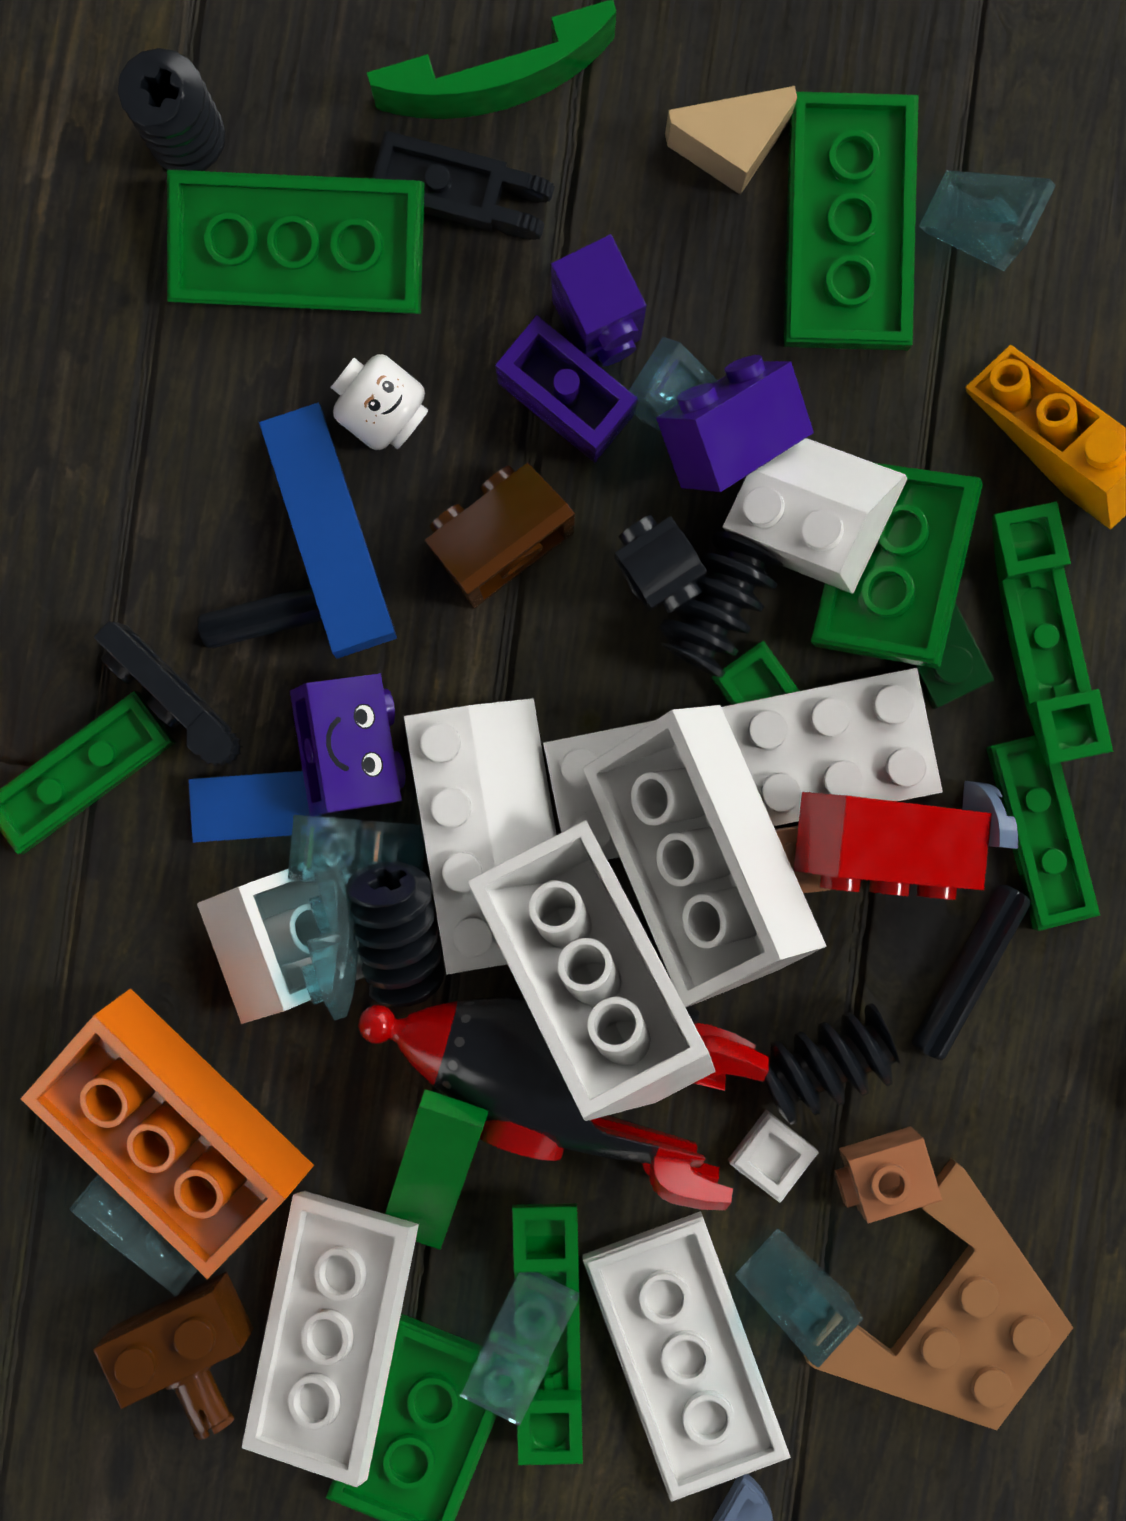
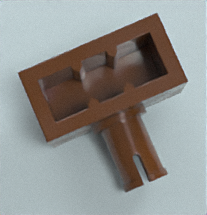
[93,1272,254,1441]

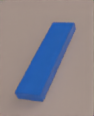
[259,402,397,659]

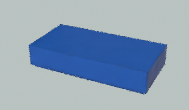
[188,771,323,843]

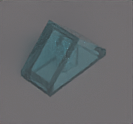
[919,170,1055,271]
[735,1228,863,1368]

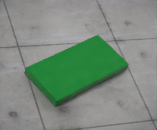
[784,92,919,351]
[167,170,425,314]

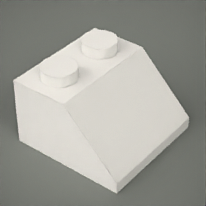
[723,438,907,594]
[197,851,364,1024]

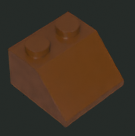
[425,462,575,609]

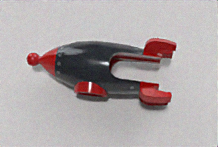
[358,996,769,1210]

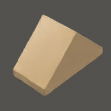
[665,86,797,194]

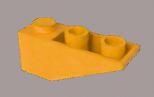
[965,344,1126,530]

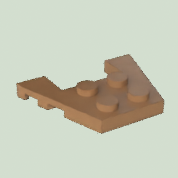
[804,1158,1073,1431]

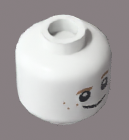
[331,354,428,450]

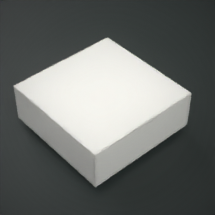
[728,1110,819,1203]

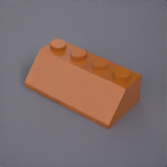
[21,988,314,1279]

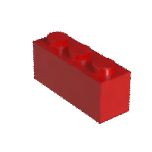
[794,792,992,900]

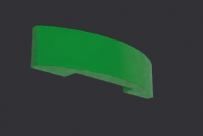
[367,0,616,119]
[992,502,1113,765]
[512,1203,583,1465]

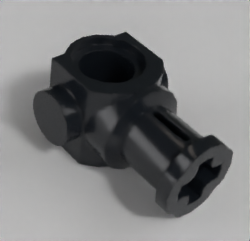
[614,515,707,614]

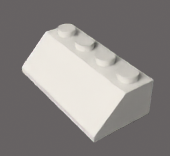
[404,698,556,974]
[583,705,827,1007]
[468,820,716,1121]

